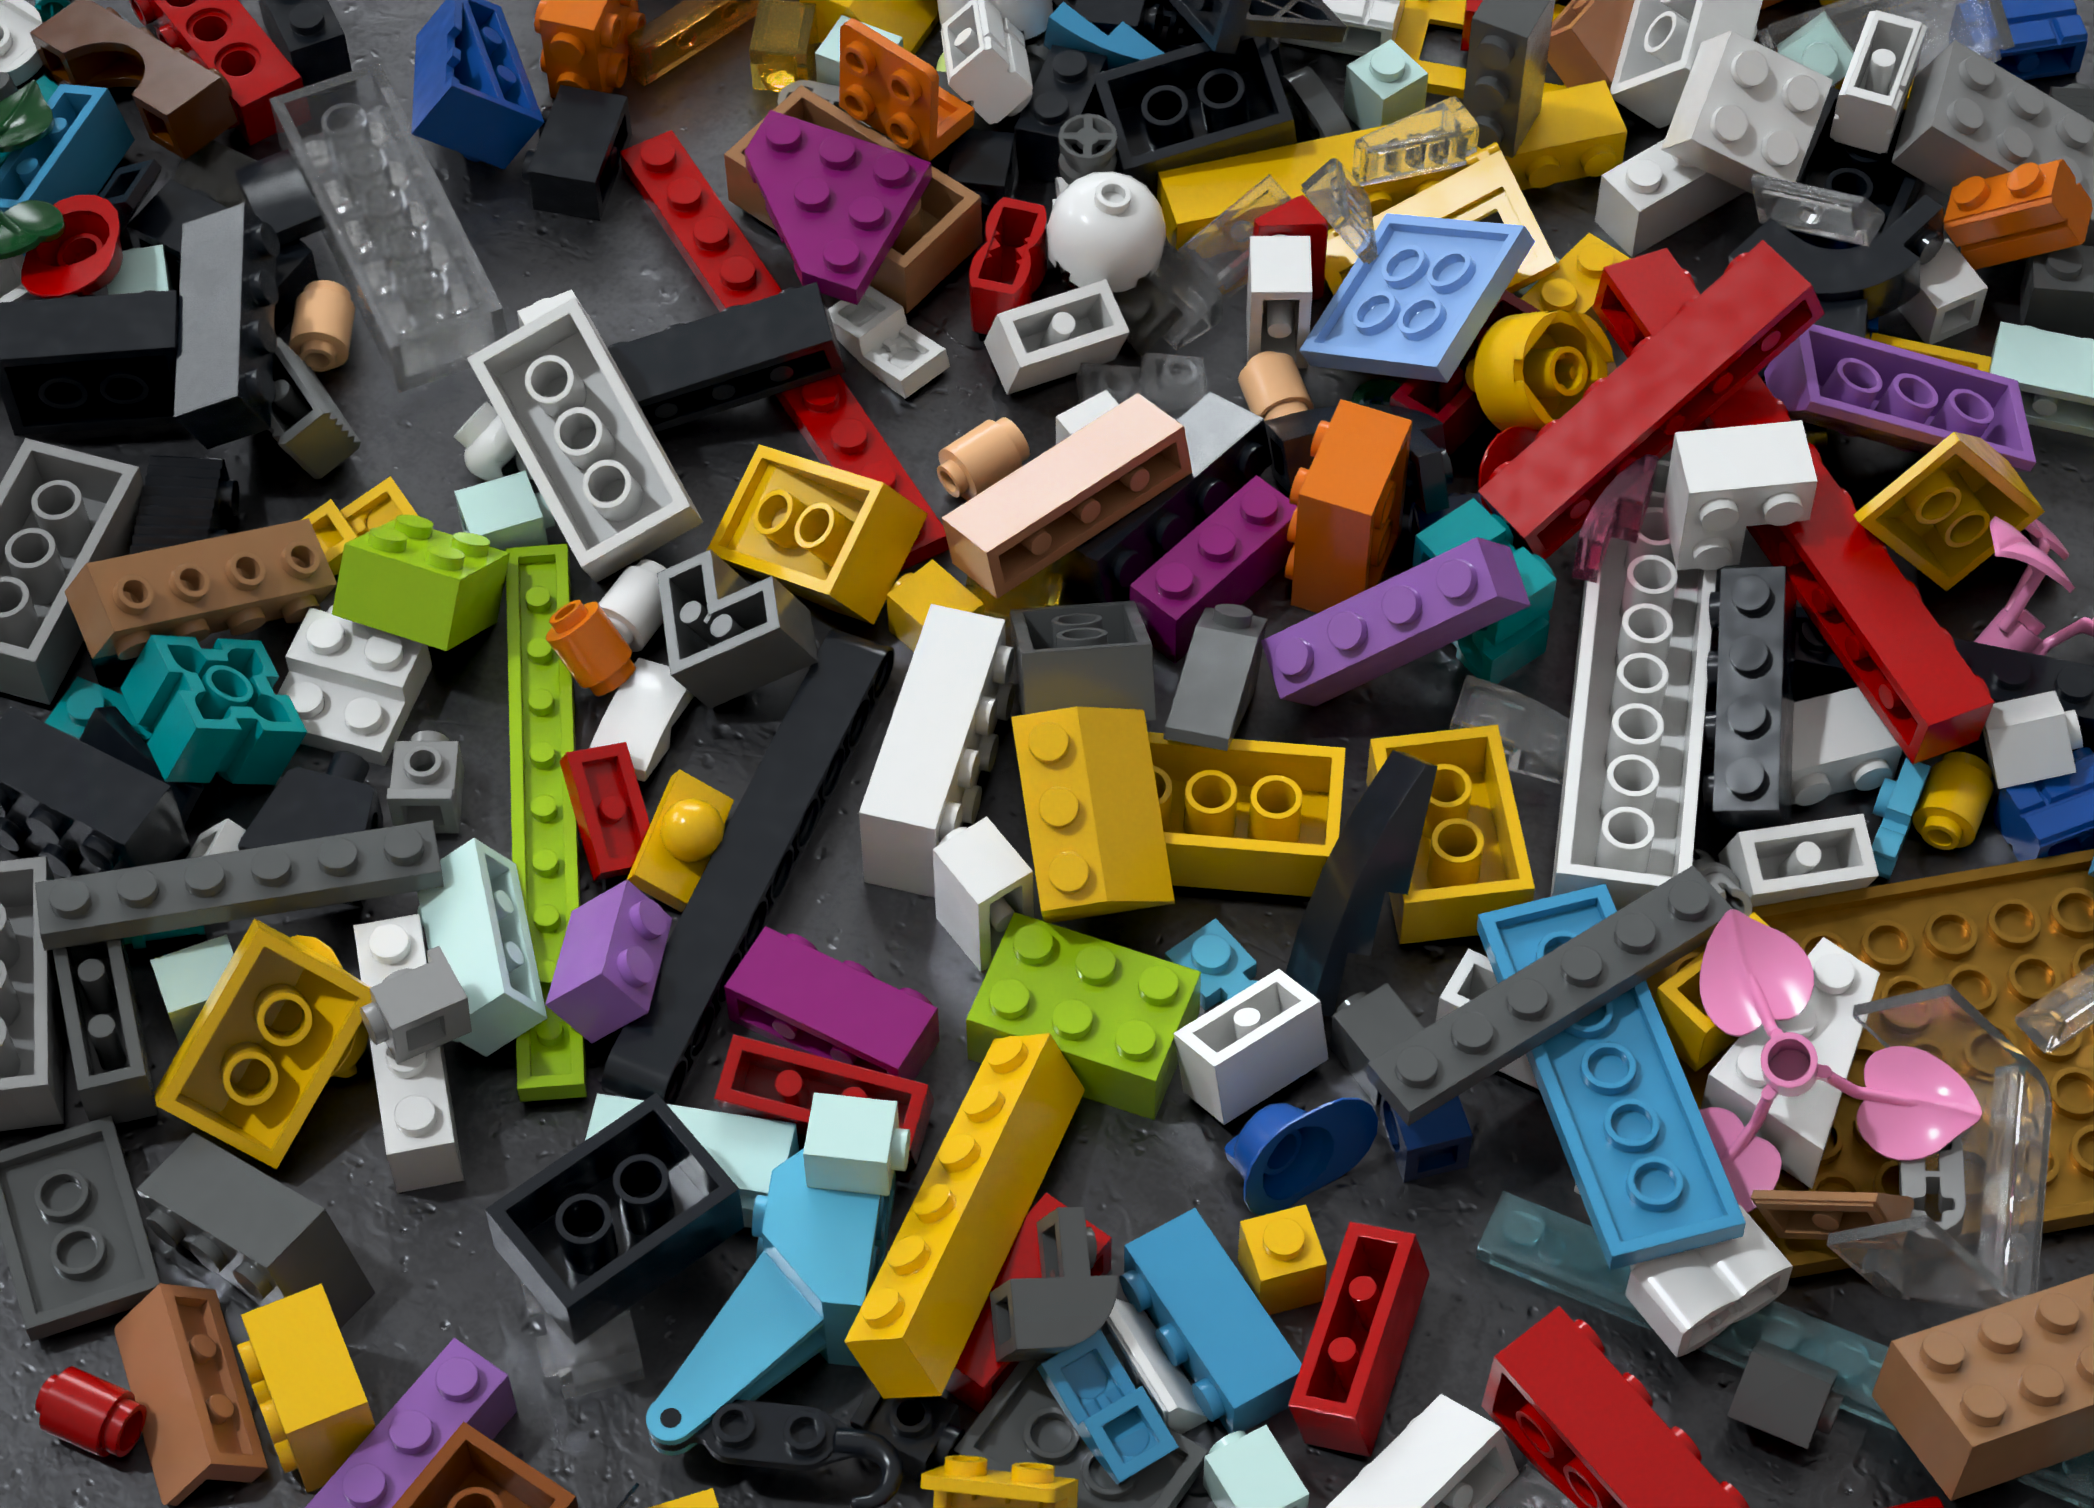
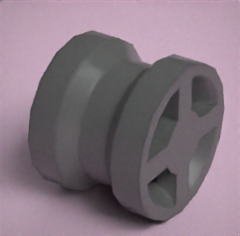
[1058,114,1118,184]

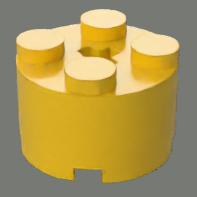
[1465,310,1614,431]

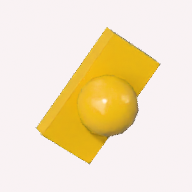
[627,769,734,913]

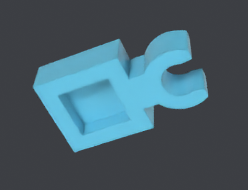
[1872,758,1931,880]
[1164,918,1258,1011]

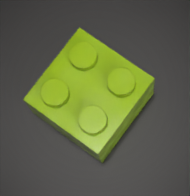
[332,515,510,651]

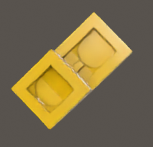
[301,476,418,576]

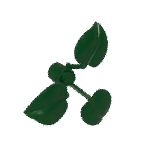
[0,79,65,260]

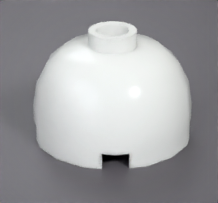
[1045,171,1166,292]

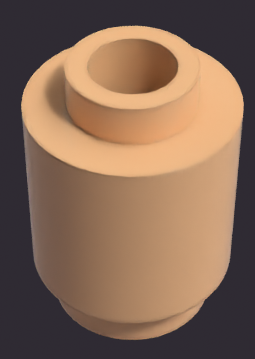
[289,280,355,372]
[1238,351,1314,421]
[937,417,1030,501]

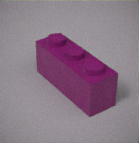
[1130,475,1297,663]
[724,926,940,1081]

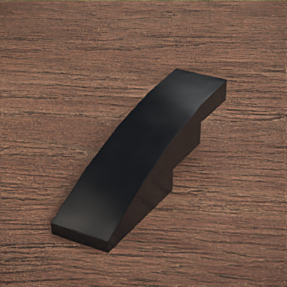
[1285,750,1438,1017]

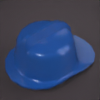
[1224,1098,1378,1216]

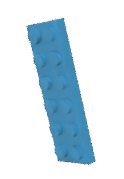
[1477,883,1746,1270]

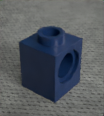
[1380,1095,1473,1183]

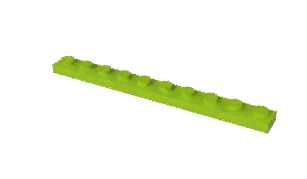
[505,544,587,1102]

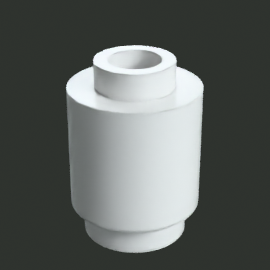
[598,559,666,652]

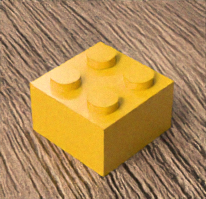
[237,1283,376,1493]

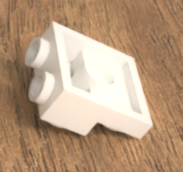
[277,605,432,766]

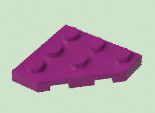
[745,110,932,305]

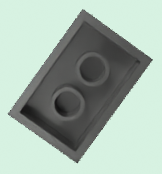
[1009,601,1156,721]

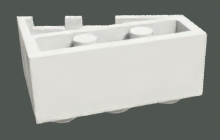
[1701,937,1880,1189]

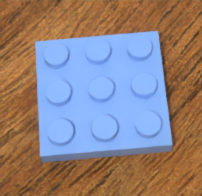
[1299,213,1535,383]

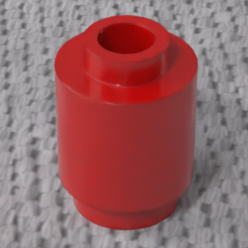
[35,1366,147,1457]

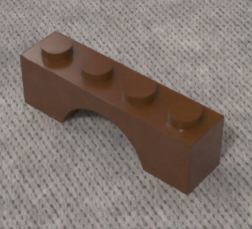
[30,0,238,160]

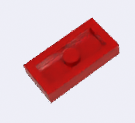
[559,742,650,881]

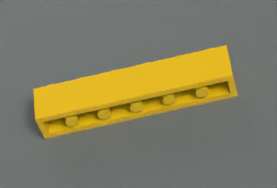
[844,1033,1085,1399]

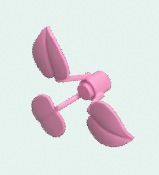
[1974,516,2094,656]
[1699,909,1982,1213]

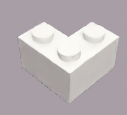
[1663,420,1818,570]

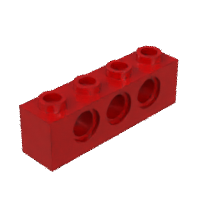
[129,0,310,146]

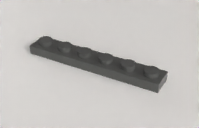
[35,820,444,951]
[1367,865,1733,1126]

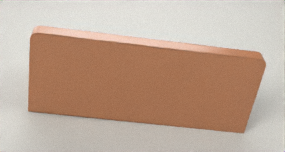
[114,1283,268,1506]

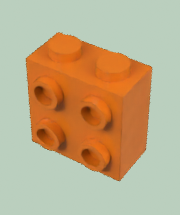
[534,0,646,98]

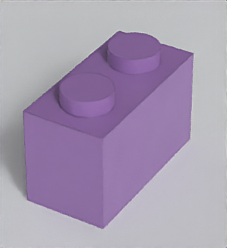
[545,879,673,1043]

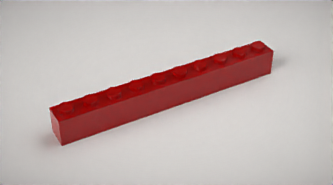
[1593,248,1994,764]

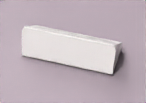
[1100,1299,1208,1435]

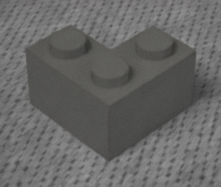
[657,549,818,709]

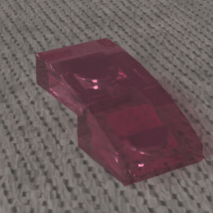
[1572,454,1659,583]

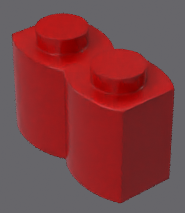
[969,197,1047,335]

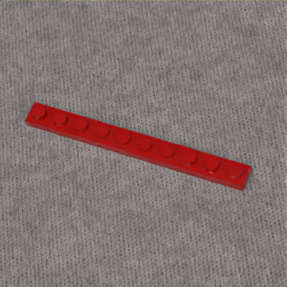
[620,130,949,571]

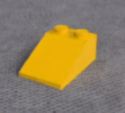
[1853,432,2045,592]
[706,444,928,625]

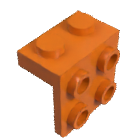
[839,18,975,162]

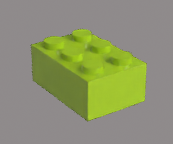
[966,912,1201,1120]

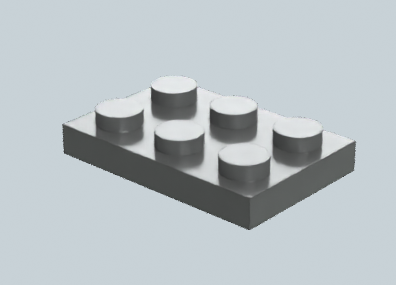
[0,1115,161,1342]
[953,1358,1208,1508]

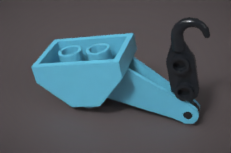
[646,1148,903,1508]

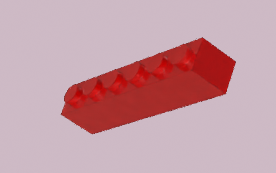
[1478,240,1825,560]

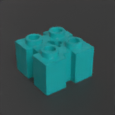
[1412,498,1557,690]
[120,635,307,785]

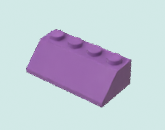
[1764,324,2036,472]

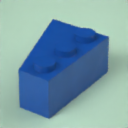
[411,0,544,169]

